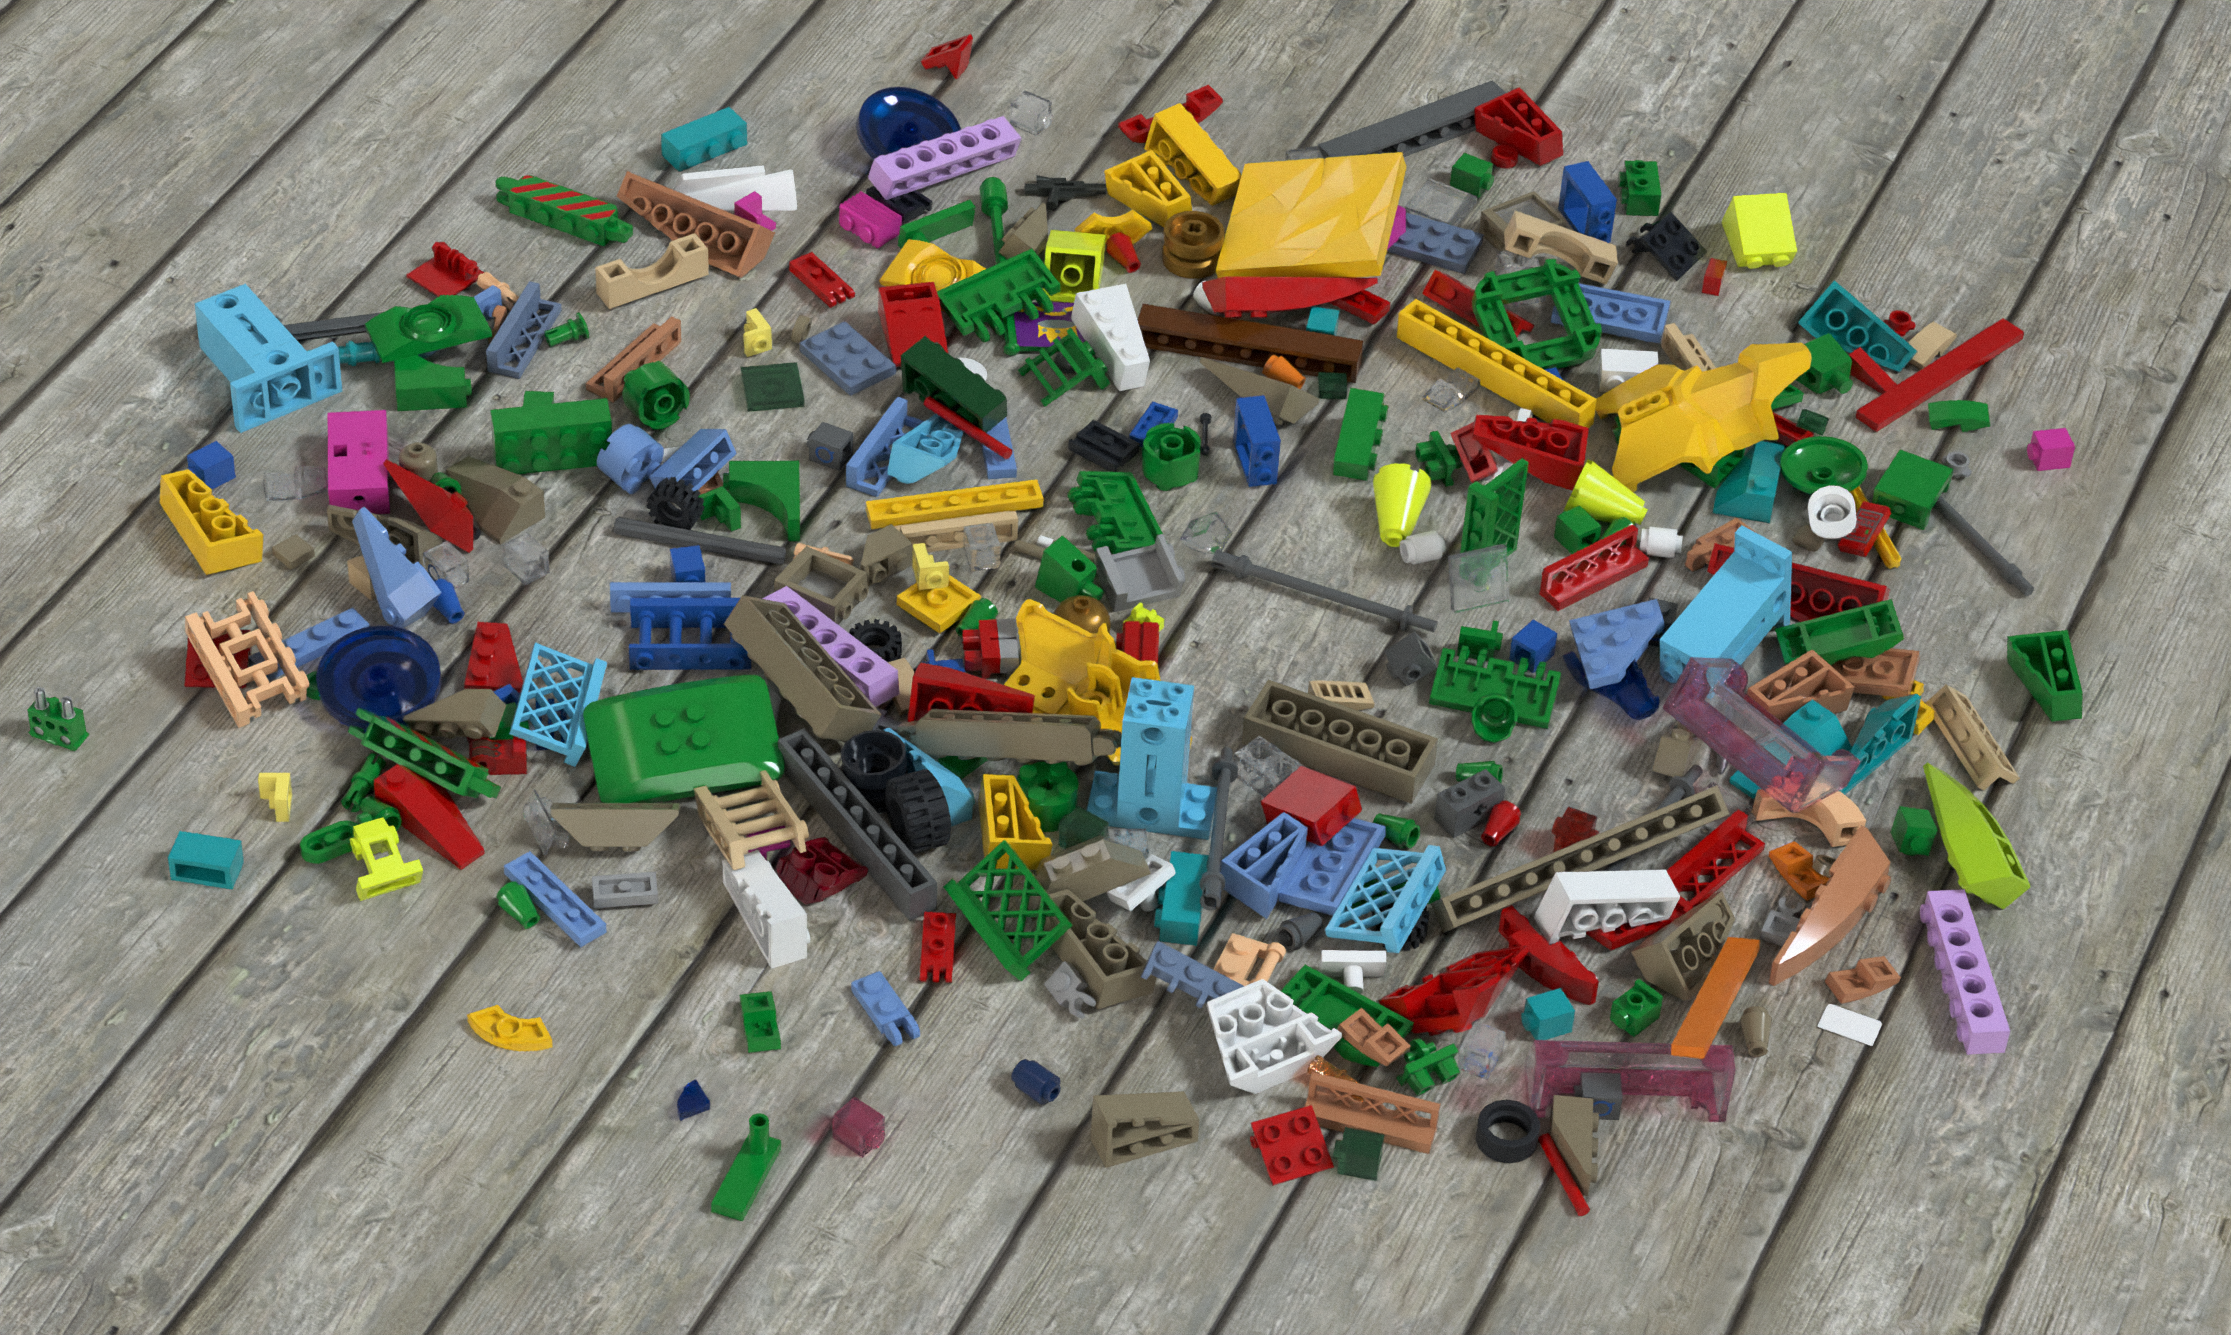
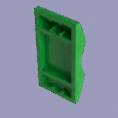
[365,295,492,363]
[1775,599,1904,665]
[1281,964,1414,1067]

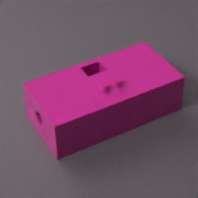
[327,410,390,514]

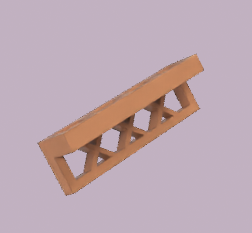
[586,316,681,403]
[1304,1072,1441,1154]

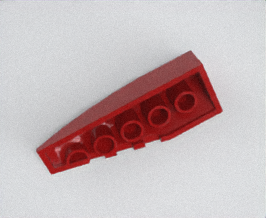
[1202,276,1378,318]
[1707,543,1891,622]

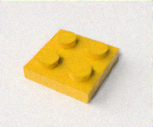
[896,575,981,634]

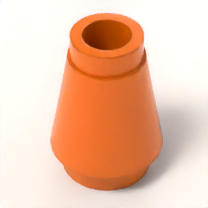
[1262,355,1306,389]

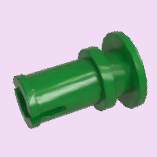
[544,312,589,348]

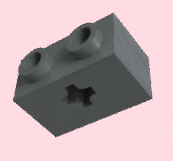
[1434,769,1505,838]

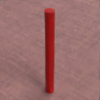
[924,396,1012,459]

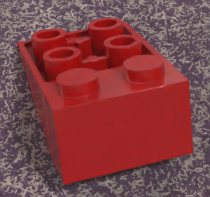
[878,282,949,367]

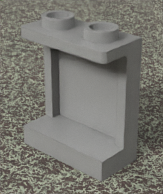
[1094,534,1185,612]

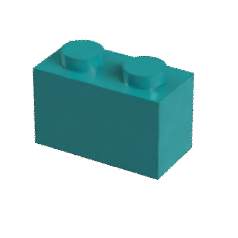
[168,831,244,890]

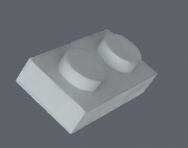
[592,872,658,908]

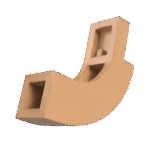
[1751,778,1866,847]

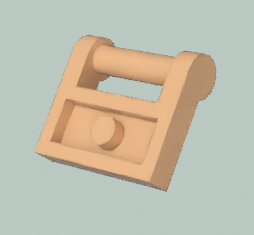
[1213,933,1286,986]

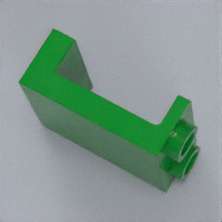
[1872,449,1953,530]

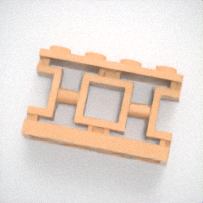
[185,591,309,728]

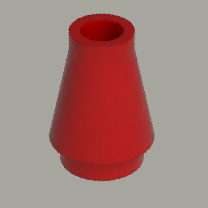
[1106,232,1141,273]
[1481,801,1521,847]

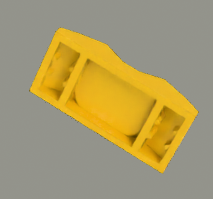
[879,239,986,312]

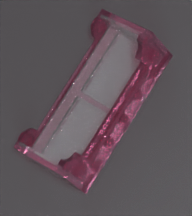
[1662,657,1861,813]
[1524,1040,1736,1122]

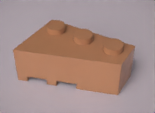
[1741,650,1855,731]

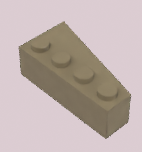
[1035,889,1157,1009]

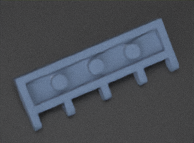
[1141,941,1244,1008]

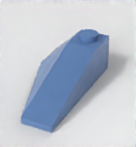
[352,507,442,632]

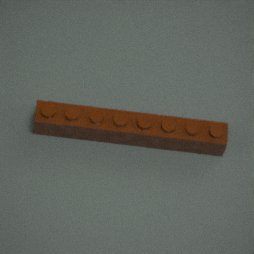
[1138,304,1363,383]

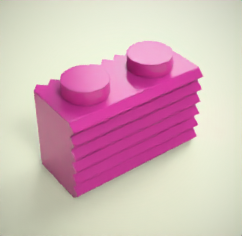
[839,191,902,249]

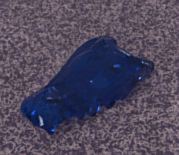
[1562,651,1660,720]

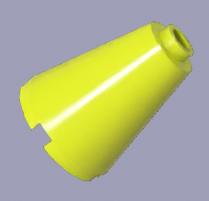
[1563,459,1648,525]
[1373,463,1431,547]

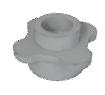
[1941,452,1972,478]

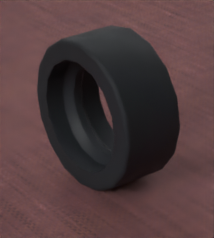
[1475,1099,1540,1163]

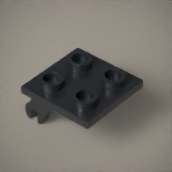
[1626,212,1707,281]

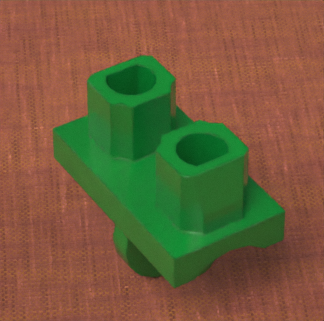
[1415,431,1463,487]
[1396,1038,1460,1096]

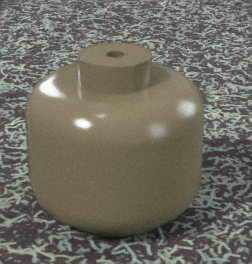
[1792,525,1824,552]

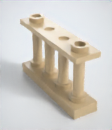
[694,770,809,870]

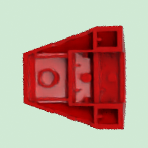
[1378,945,1529,1036]

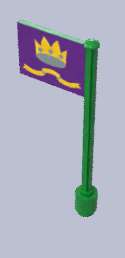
[979,177,1085,356]

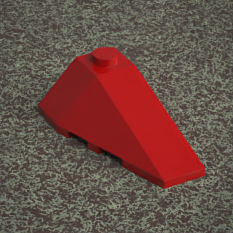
[383,459,473,553]

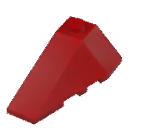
[1472,415,1589,491]
[908,663,1035,722]
[374,764,485,870]

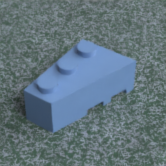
[1221,812,1308,919]

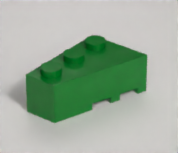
[1333,387,1389,481]
[2007,630,2083,722]

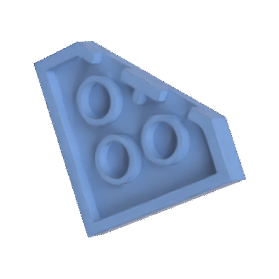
[1569,599,1665,689]

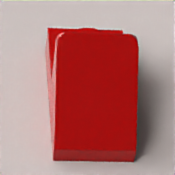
[920,34,973,79]
[1450,422,1498,483]

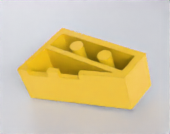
[1104,150,1192,227]
[978,774,1053,870]

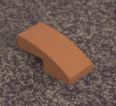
[1825,956,1901,1004]
[1337,1008,1411,1066]

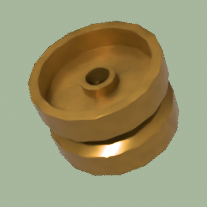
[1162,211,1225,279]

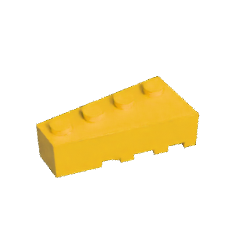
[1144,103,1242,206]
[160,469,264,575]

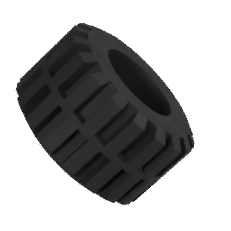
[885,769,951,854]

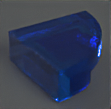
[677,1080,710,1121]

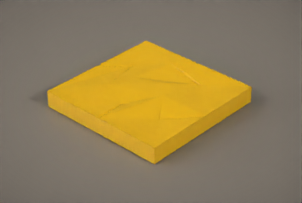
[1215,152,1406,278]

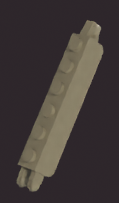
[897,709,1122,765]

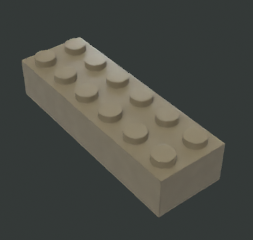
[724,595,882,743]
[1242,680,1438,804]

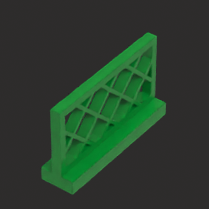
[1457,458,1529,588]
[943,840,1073,982]

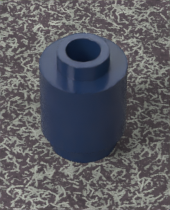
[1011,1059,1061,1105]

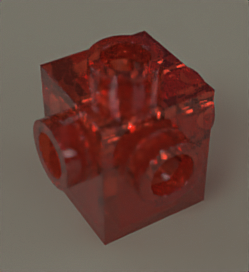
[1552,806,1599,852]

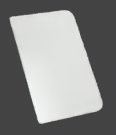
[1817,1004,1882,1046]

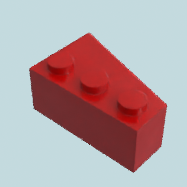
[1474,87,1563,166]

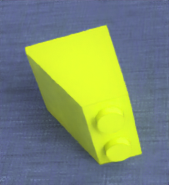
[1722,193,1797,269]
[1043,230,1106,303]

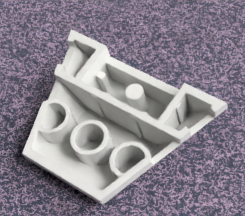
[1207,979,1342,1094]

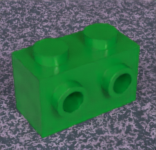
[1618,160,1662,216]

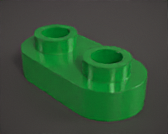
[300,820,358,864]

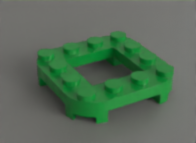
[1472,259,1602,369]

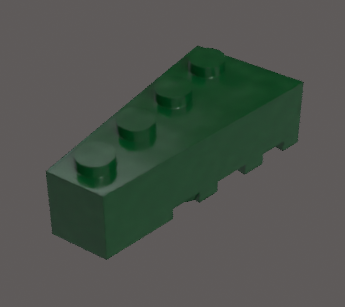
[901,336,1007,433]

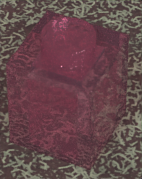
[833,1097,885,1158]

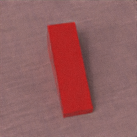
[1702,258,1728,296]
[1849,347,1897,394]

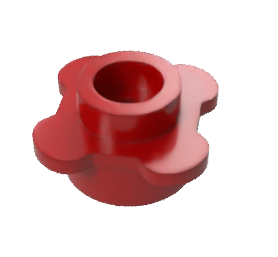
[1883,310,1916,337]

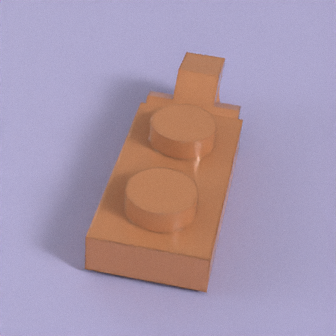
[1685,518,1758,572]

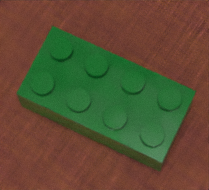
[490,398,612,474]

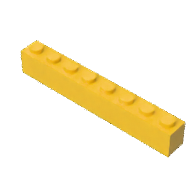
[1397,299,1597,428]

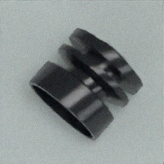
[841,730,908,813]

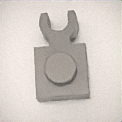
[1760,897,1803,946]
[1044,961,1096,1019]

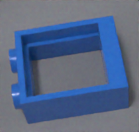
[1558,161,1617,243]
[1233,395,1281,487]

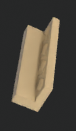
[1661,323,1716,372]
[895,511,1018,552]
[1925,684,2020,790]

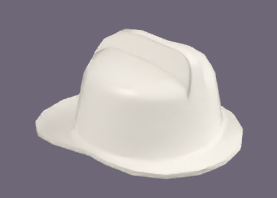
[1808,486,1857,539]

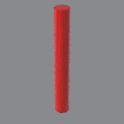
[1538,1133,1590,1216]

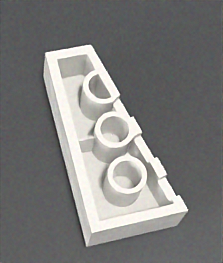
[1071,284,1150,391]
[722,850,810,969]
[1534,870,1680,944]

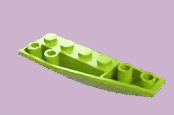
[1923,762,2031,910]

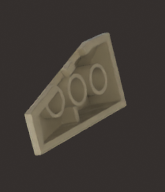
[1200,357,1320,425]
[446,456,545,545]
[327,505,444,572]
[1631,891,1735,1001]

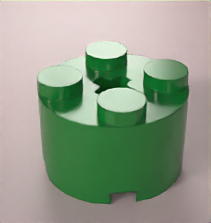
[622,361,690,429]
[1141,423,1201,491]
[1017,761,1079,832]

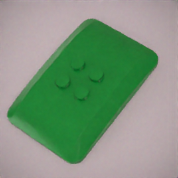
[583,675,784,803]

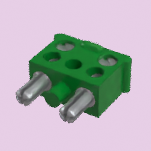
[27,687,89,751]

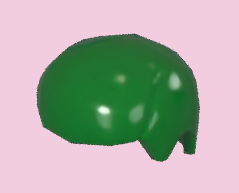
[1471,693,1518,743]

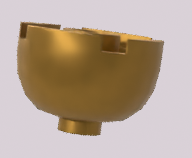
[1053,595,1111,634]

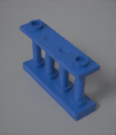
[629,598,751,670]

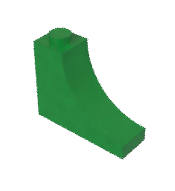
[394,355,472,412]
[723,460,800,541]

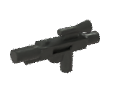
[1024,175,1106,210]

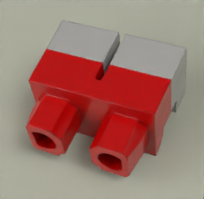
[962,618,1019,680]

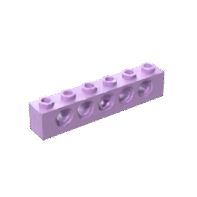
[868,116,1022,200]
[762,586,899,707]
[1920,889,2010,1055]

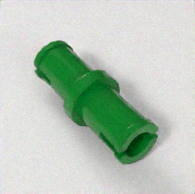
[341,754,386,812]

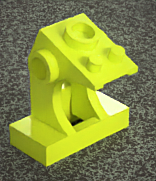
[350,817,423,901]

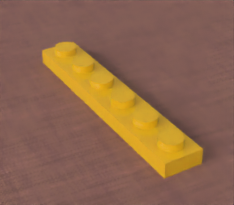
[865,479,1044,529]

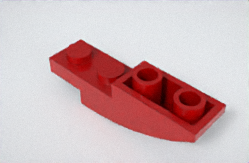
[1498,905,1599,1005]

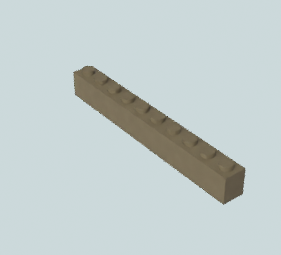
[1431,786,1729,933]

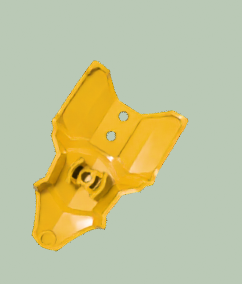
[1595,342,1812,492]
[1004,599,1192,766]

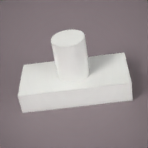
[1107,854,1176,911]
[1319,950,1386,994]

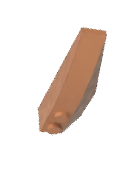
[617,171,775,278]
[1769,825,1891,986]

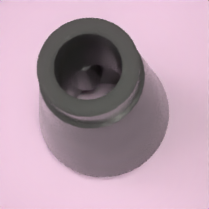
[1276,912,1323,950]

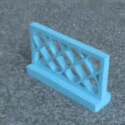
[509,643,607,767]
[1325,845,1446,953]

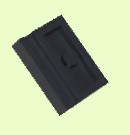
[866,186,933,223]
[1068,419,1140,472]

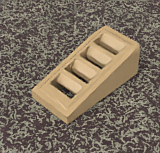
[1308,680,1375,710]

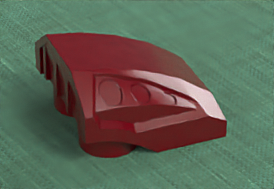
[776,836,869,904]

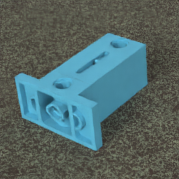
[194,284,342,433]
[1660,525,1792,702]
[1085,677,1217,840]

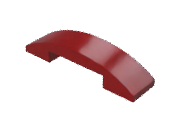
[1118,84,1223,143]

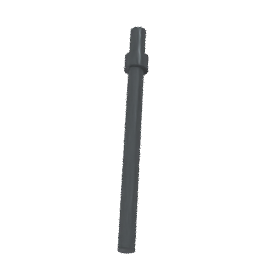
[1934,495,2034,596]

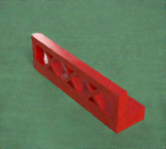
[1422,269,1535,337]
[1539,524,1649,611]
[1666,809,1765,907]

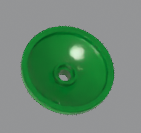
[1780,436,1868,495]

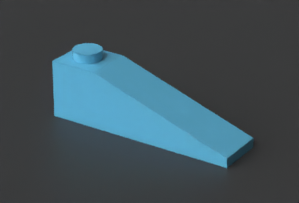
[887,414,963,484]
[884,728,975,827]

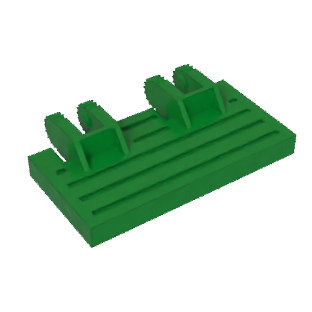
[937,248,1061,343]
[1067,471,1167,554]
[1429,645,1561,729]

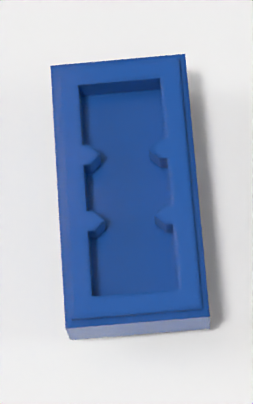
[1129,401,1178,447]

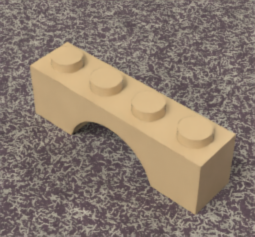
[1504,211,1618,285]
[595,233,709,309]

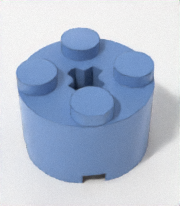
[597,424,664,495]

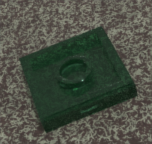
[740,362,805,412]

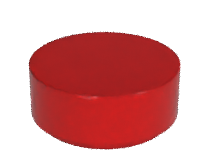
[1491,144,1519,169]

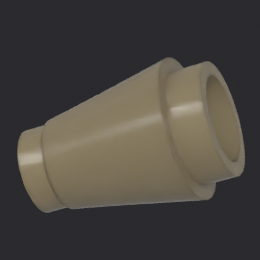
[1740,1006,1772,1057]

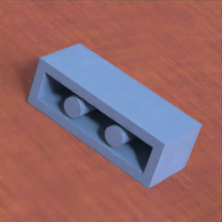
[649,429,737,491]

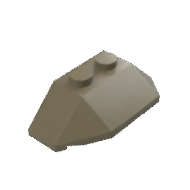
[551,803,680,851]
[1028,835,1151,922]

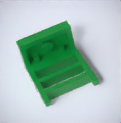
[1018,328,1111,407]

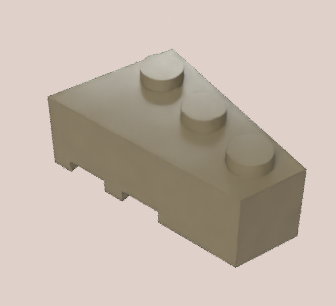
[1091,1091,1199,1168]

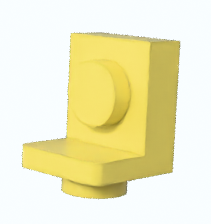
[743,308,772,357]
[912,543,949,590]
[258,773,292,822]

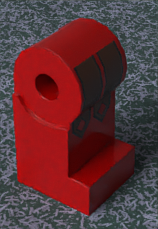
[469,736,527,775]

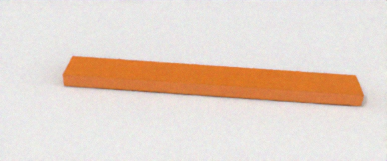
[1671,937,1760,1059]

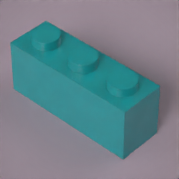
[661,107,747,172]
[1154,851,1209,946]

